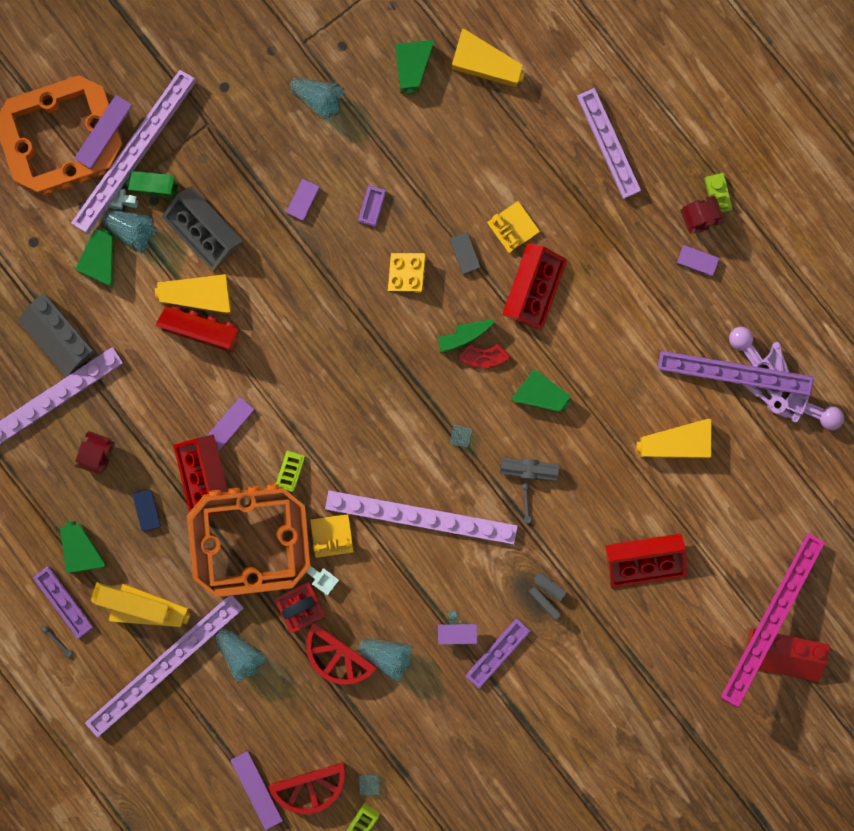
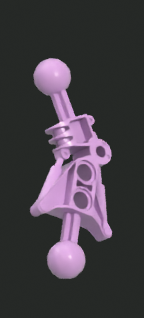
[729,327,844,431]

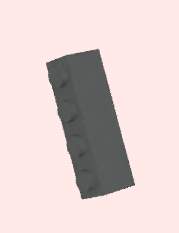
[162,186,243,272]
[18,293,96,377]

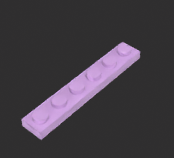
[577,88,641,199]

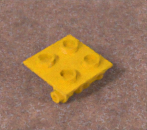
[487,201,540,253]
[388,253,426,293]
[310,514,354,558]

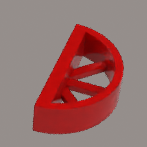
[306,622,377,685]
[268,762,345,814]

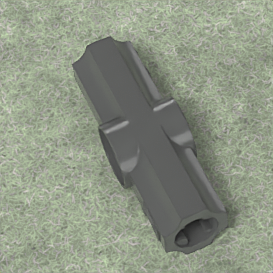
[500,457,559,481]

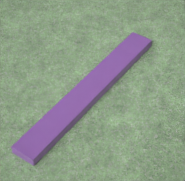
[657,350,814,396]

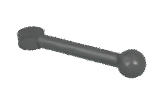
[522,483,531,523]
[42,626,72,657]

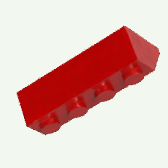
[502,243,567,330]
[155,305,240,353]
[173,435,228,515]
[605,534,687,588]
[746,628,830,682]

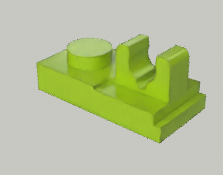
[704,173,732,213]

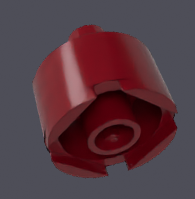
[680,196,725,234]
[75,431,115,475]

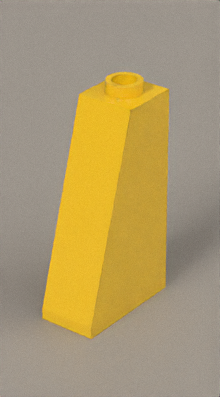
[452,29,525,88]
[155,274,232,315]
[636,419,711,459]
[91,582,170,624]
[109,584,191,627]

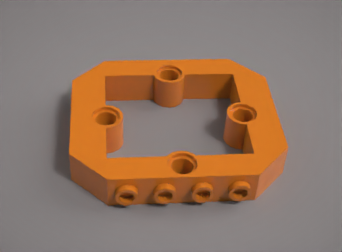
[0,75,125,196]
[187,484,310,597]

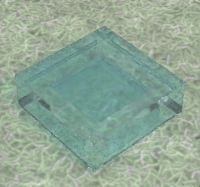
[450,425,472,448]
[359,774,380,796]

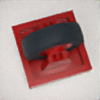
[274,582,326,633]

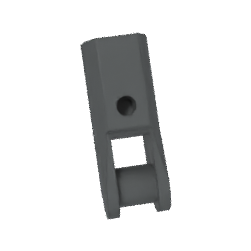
[534,573,567,602]

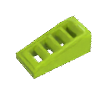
[276,451,305,492]
[346,803,380,831]

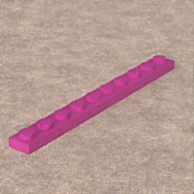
[720,533,825,708]

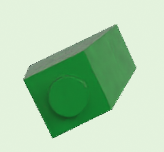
[395,40,433,95]
[126,171,179,201]
[75,228,115,288]
[511,369,571,413]
[60,521,108,573]

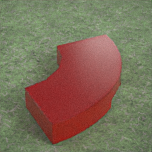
[457,343,511,369]

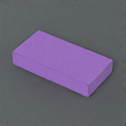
[286,179,320,222]
[358,185,387,227]
[676,245,719,277]
[438,624,477,645]

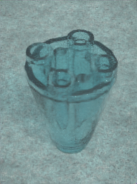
[289,77,345,119]
[101,210,157,253]
[215,628,267,683]
[357,638,413,683]

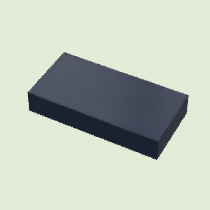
[132,489,161,532]

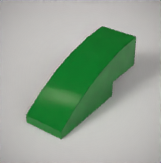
[438,319,494,354]

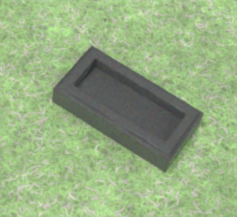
[449,232,481,275]
[528,587,560,620]

